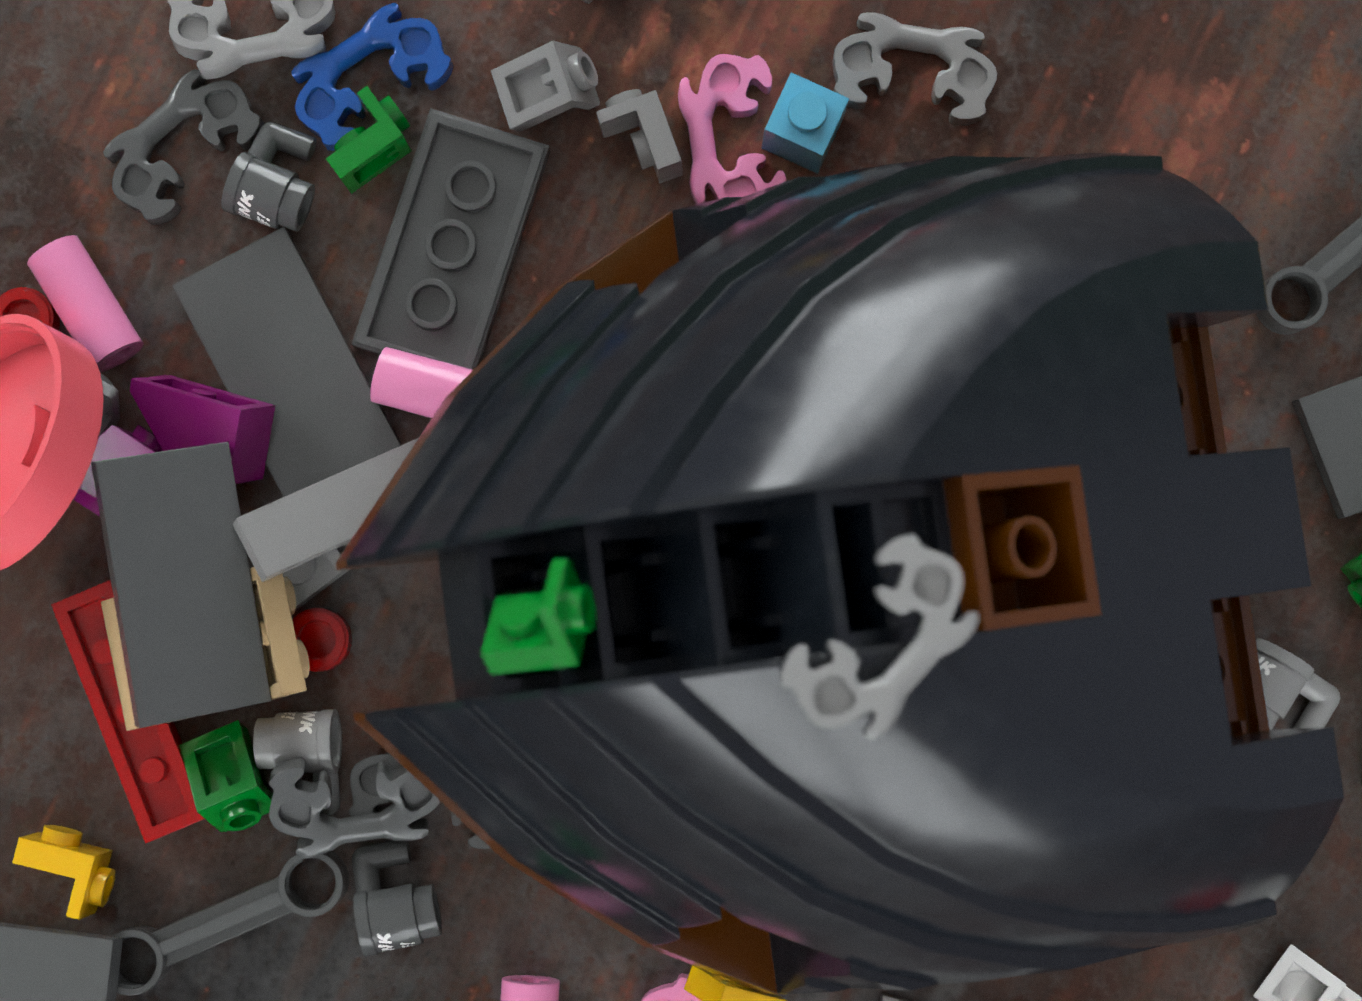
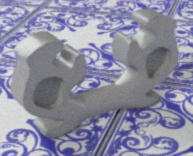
[167,0,336,79]
[832,12,997,125]
[780,535,979,739]

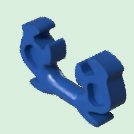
[291,3,453,151]

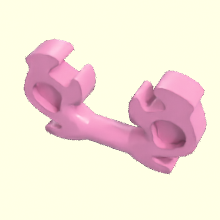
[678,54,786,204]

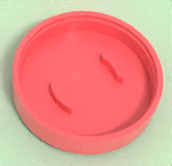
[0,314,103,571]

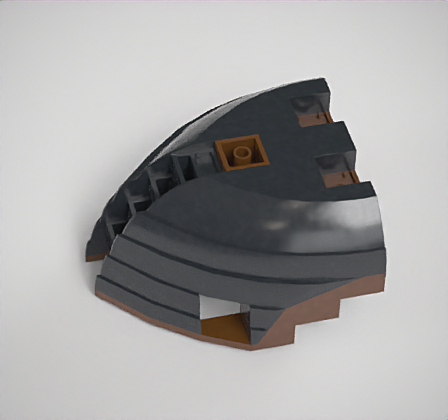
[336,153,1344,995]

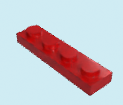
[51,580,204,844]

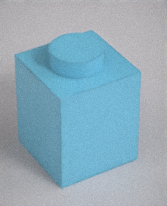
[762,72,849,174]

